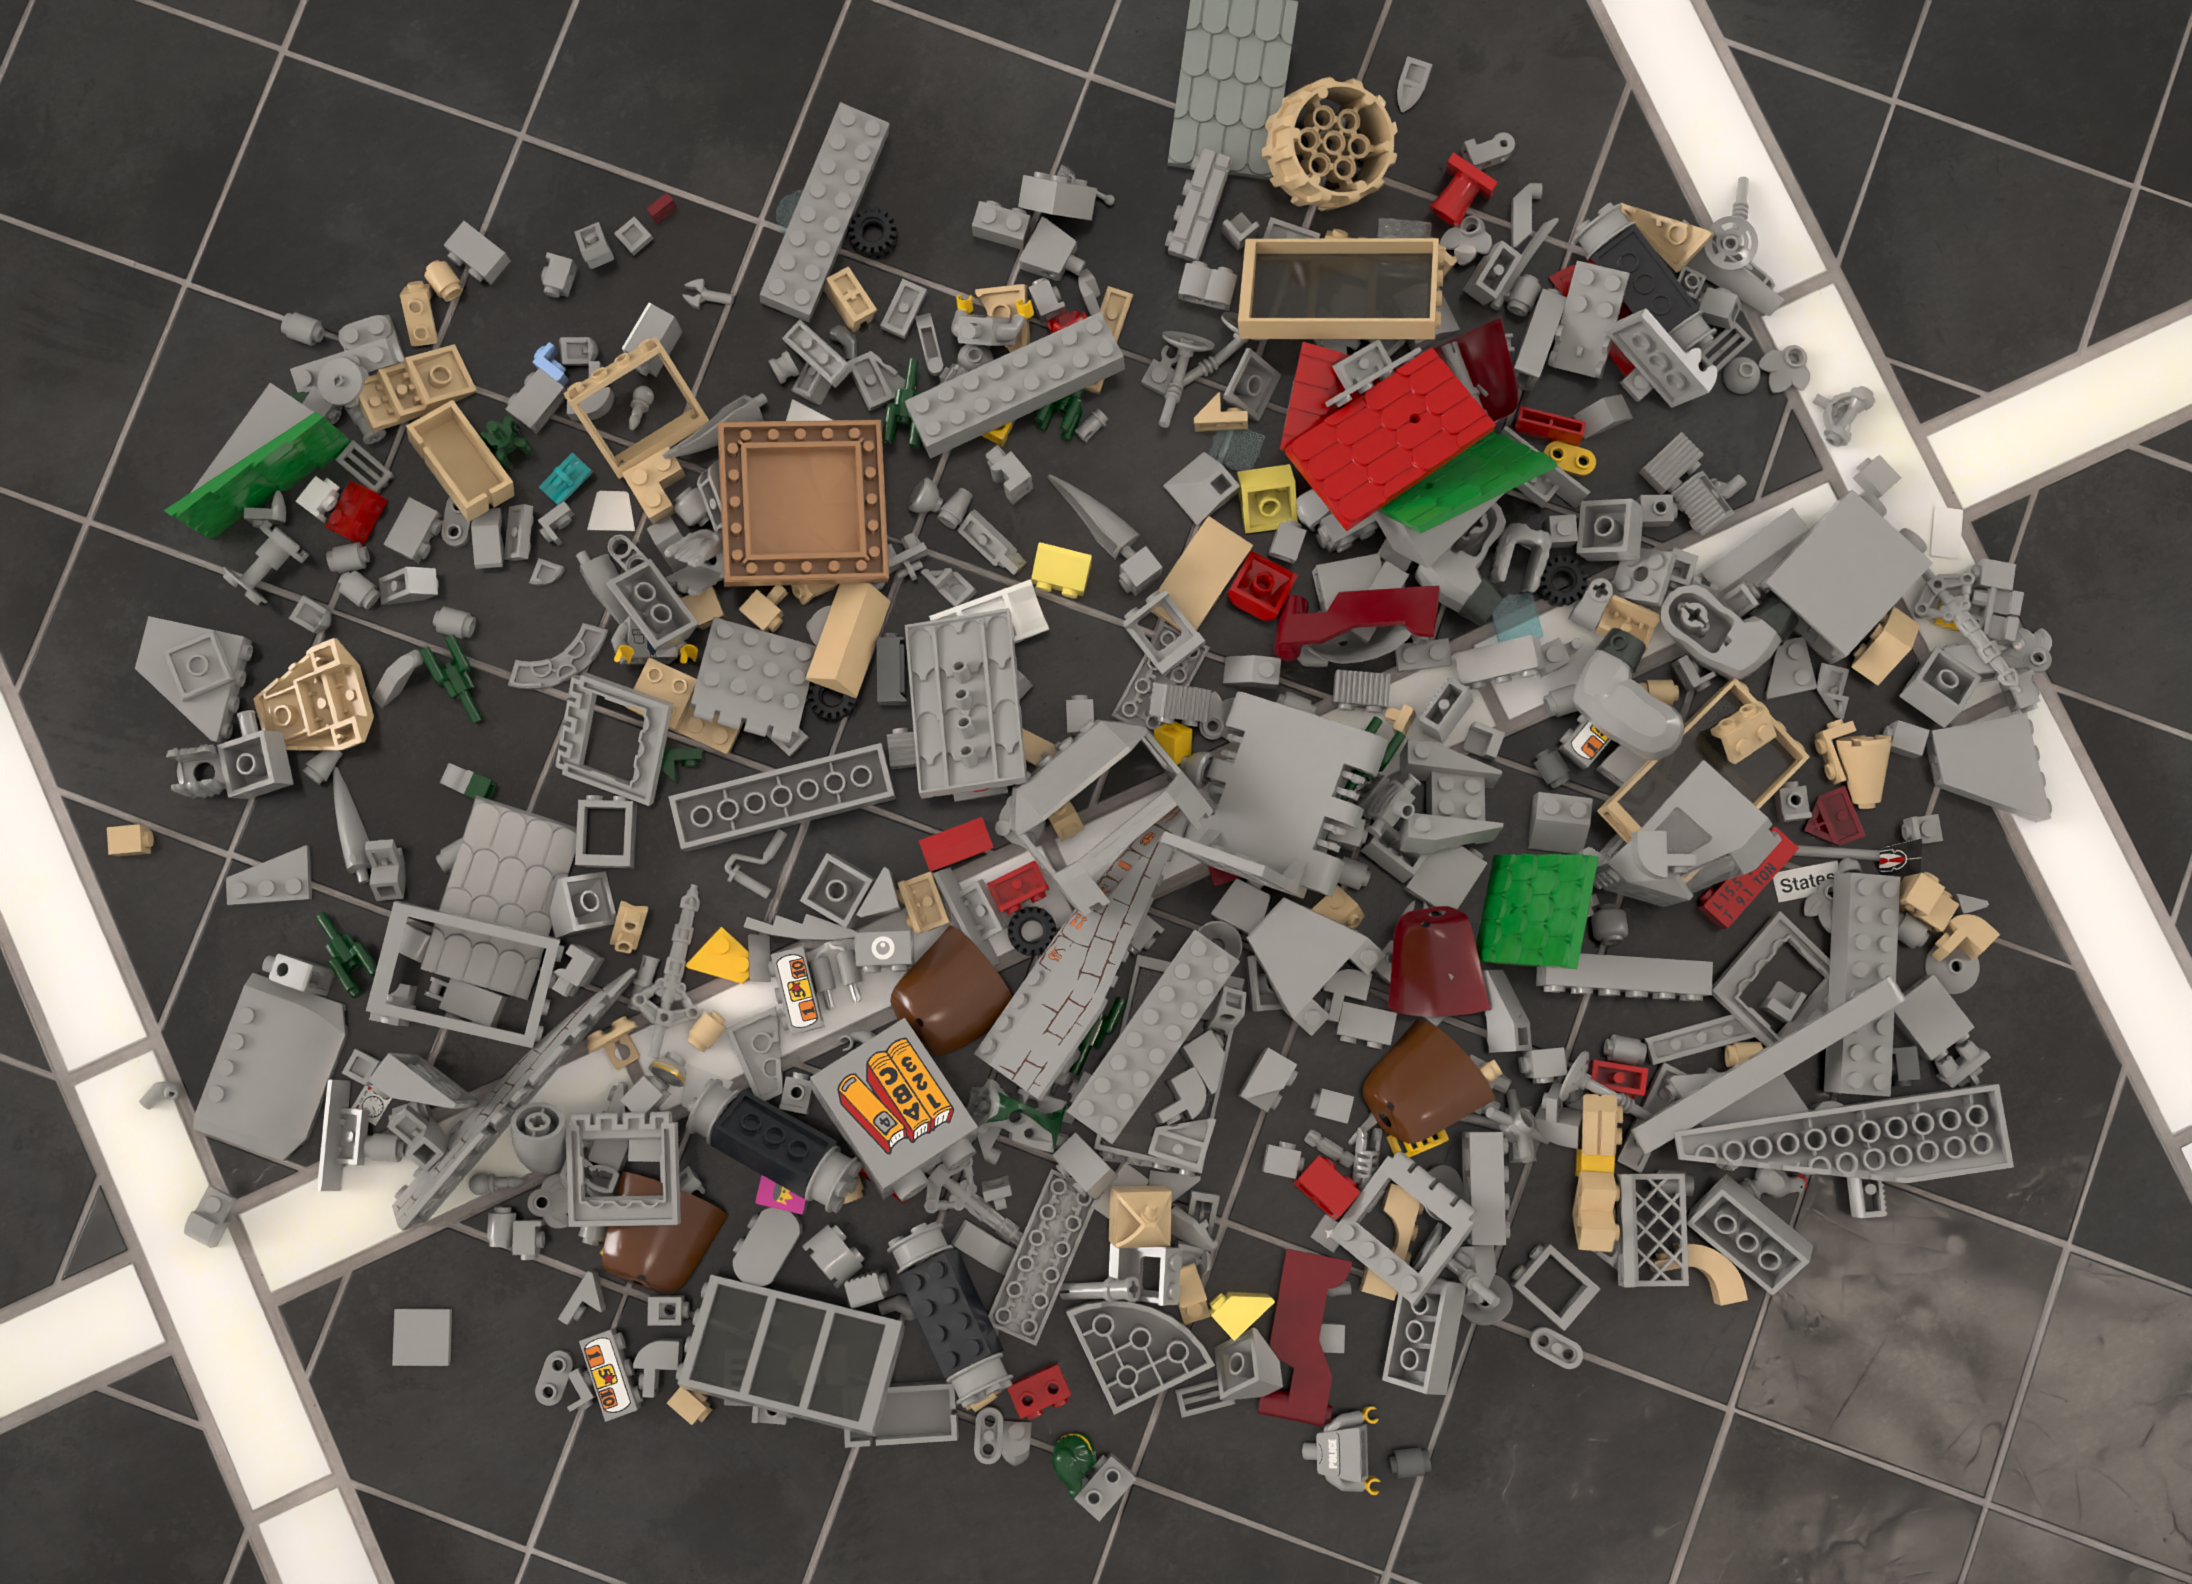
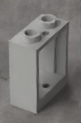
[575,795,637,869]
[1510,1242,1600,1331]

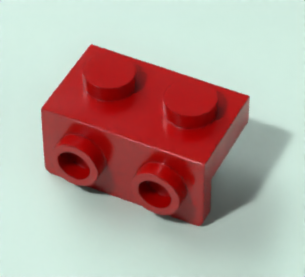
[325,481,387,546]
[987,860,1050,915]

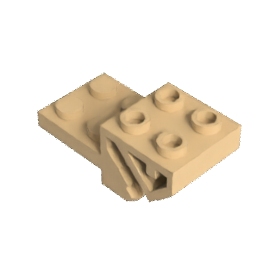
[625,658,744,755]

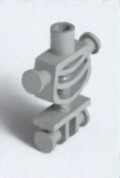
[1355,773,1421,838]

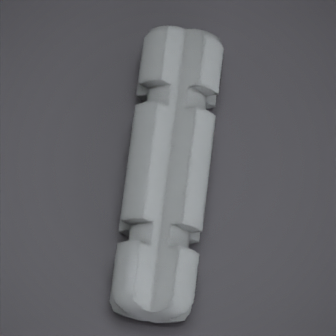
[1304,1129,1354,1168]

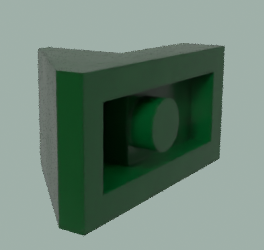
[661,748,705,784]

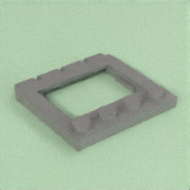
[555,672,674,806]
[1712,911,1830,1047]
[566,1111,681,1227]
[1330,1151,1477,1305]

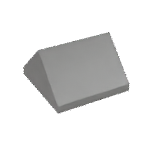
[1221,348,1281,422]
[856,867,902,921]
[1245,956,1282,1012]

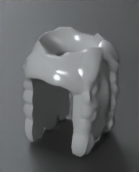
[1489,523,1552,592]
[664,529,724,596]
[166,744,226,799]

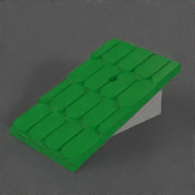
[164,383,351,539]
[1373,431,1558,568]
[1476,854,1599,970]

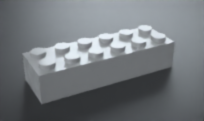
[1536,953,1713,1002]

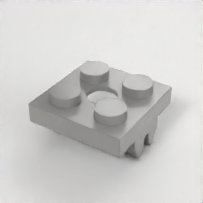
[1612,548,1677,608]

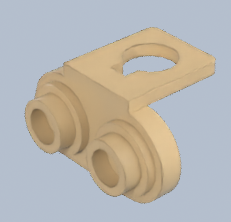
[586,1016,640,1070]

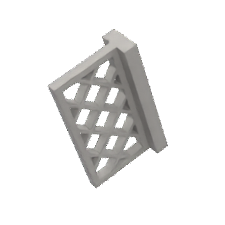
[1615,1173,1689,1287]

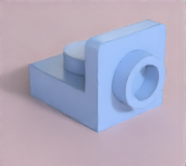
[533,342,569,386]

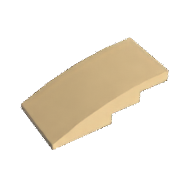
[358,344,477,433]
[1151,516,1253,632]

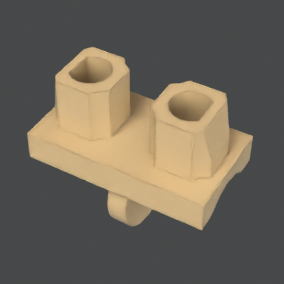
[609,901,648,954]

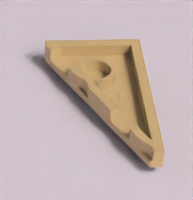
[1621,203,1715,272]
[975,284,1030,353]

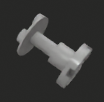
[222,519,309,605]

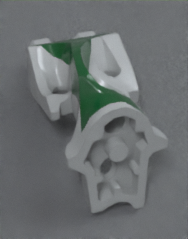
[966,1079,1075,1153]

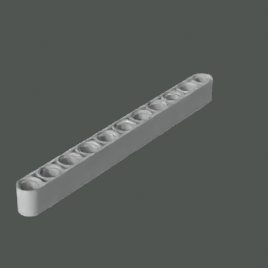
[1630,975,1906,1154]

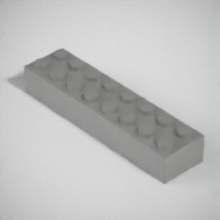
[760,102,890,323]
[905,311,1125,459]
[668,743,896,852]
[1824,873,1900,1097]
[1067,930,1240,1144]

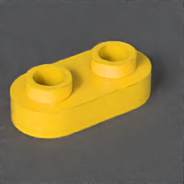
[1543,441,1596,477]

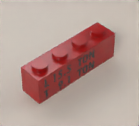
[1697,826,1799,930]

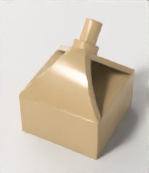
[1109,1185,1172,1248]

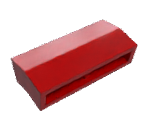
[1512,406,1586,447]
[919,817,994,871]

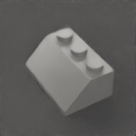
[606,559,699,650]

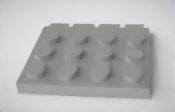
[690,617,817,743]

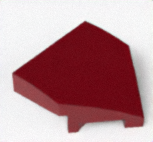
[1804,786,1866,846]

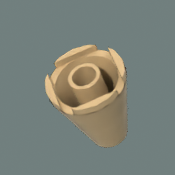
[1835,735,1892,809]

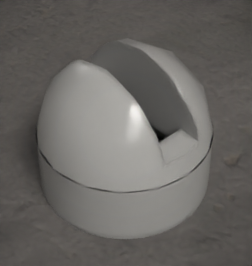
[1838,858,1862,873]

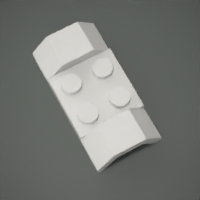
[929,579,1049,644]

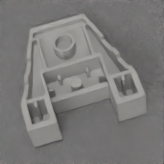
[1246,897,1386,1036]

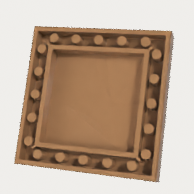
[718,420,889,587]

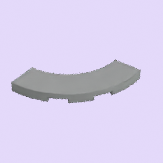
[508,623,610,690]

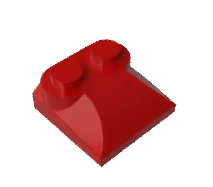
[1227,551,1298,621]

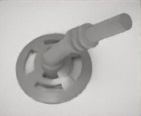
[1704,177,1758,270]
[1182,312,1269,387]
[1159,331,1215,428]
[1559,1051,1653,1121]
[1412,1222,1500,1307]

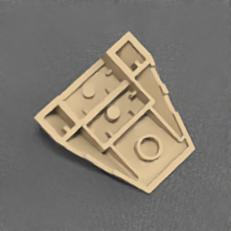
[253,638,374,750]

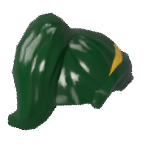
[1052,1431,1097,1497]

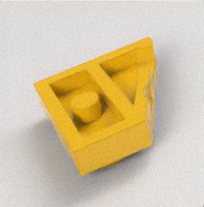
[685,927,750,984]

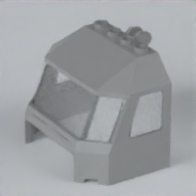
[1578,760,1782,907]

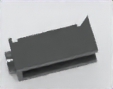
[877,633,909,706]

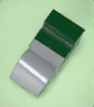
[440,763,497,800]

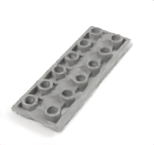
[988,1169,1095,1346]

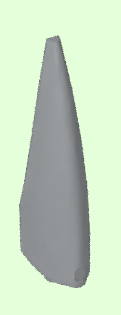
[662,393,768,459]
[1047,474,1140,560]
[576,550,630,624]
[333,767,372,884]

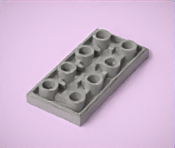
[1111,622,1210,738]

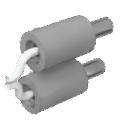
[808,941,863,1010]

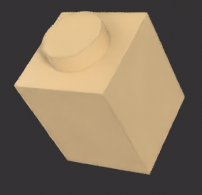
[107,824,154,857]

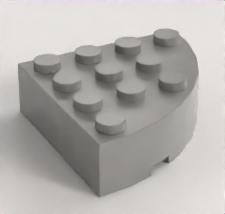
[1066,1299,1215,1415]

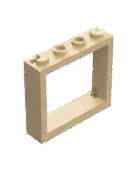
[563,336,709,479]

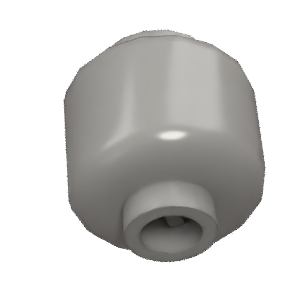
[674,486,710,527]
[1591,904,1628,946]

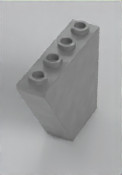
[135,616,253,744]
[1926,713,2052,822]
[1662,1072,1808,1171]

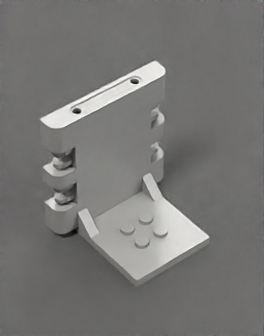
[1160,691,1389,899]

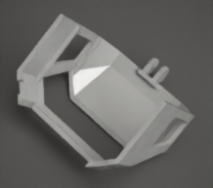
[1008,719,1213,916]

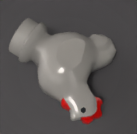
[1739,1168,1808,1200]

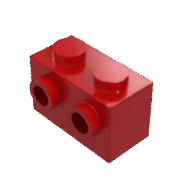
[1587,1060,1648,1100]
[1293,1155,1361,1221]
[1007,1362,1072,1420]

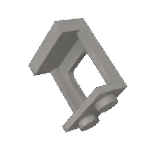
[1122,590,1206,677]
[1109,1243,1182,1306]

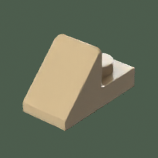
[1194,392,1248,432]
[1178,1263,1210,1325]

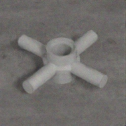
[1486,1089,1550,1163]

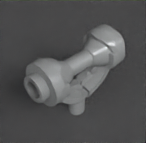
[1813,386,1875,447]

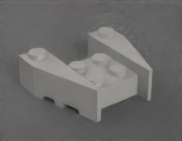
[1400,739,1503,854]

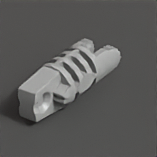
[1352,1127,1382,1197]

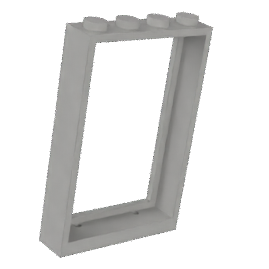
[366,900,564,1048]

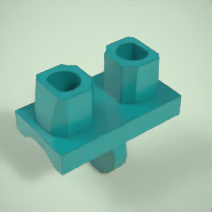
[539,453,593,505]

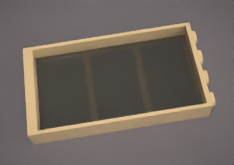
[1238,238,1444,339]
[1597,678,1810,884]

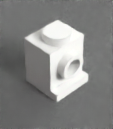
[296,476,340,522]

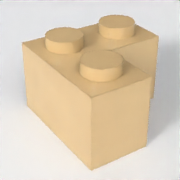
[622,446,686,524]
[1852,606,1920,685]
[1899,872,1959,933]
[1572,1171,1620,1252]

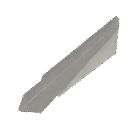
[1682,219,1784,316]

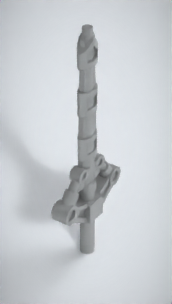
[1913,568,2023,694]
[631,884,700,1059]
[924,1157,1023,1246]

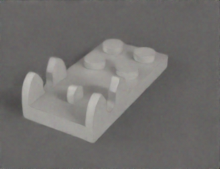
[1548,261,1630,379]
[1605,308,1717,408]

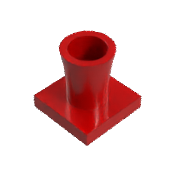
[1429,152,1498,228]

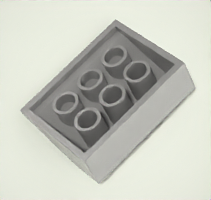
[368,1053,480,1109]

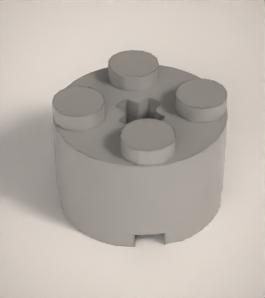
[802,1225,865,1289]

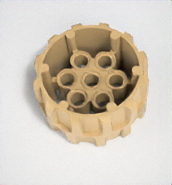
[1261,77,1398,211]

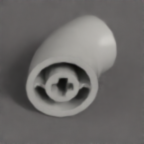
[511,1102,567,1175]

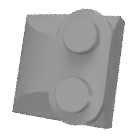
[338,315,405,377]

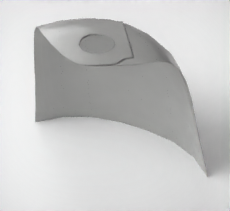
[1305,609,1412,664]

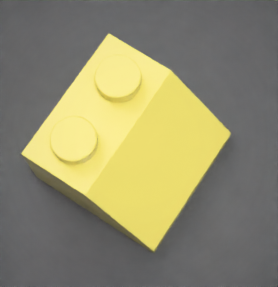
[1237,464,1298,534]
[1031,542,1092,598]
[1209,1292,1275,1341]

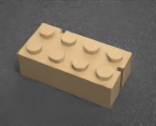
[406,400,515,522]

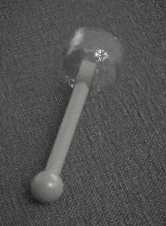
[1056,164,1115,205]

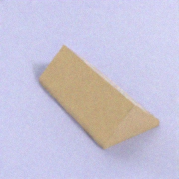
[805,583,891,698]

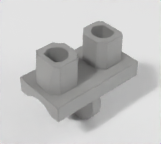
[888,533,929,581]
[1935,1039,1991,1088]

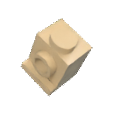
[667,1387,713,1425]

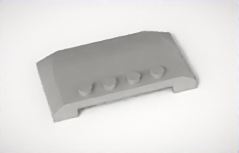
[193,973,348,1161]

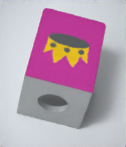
[755,1175,809,1214]

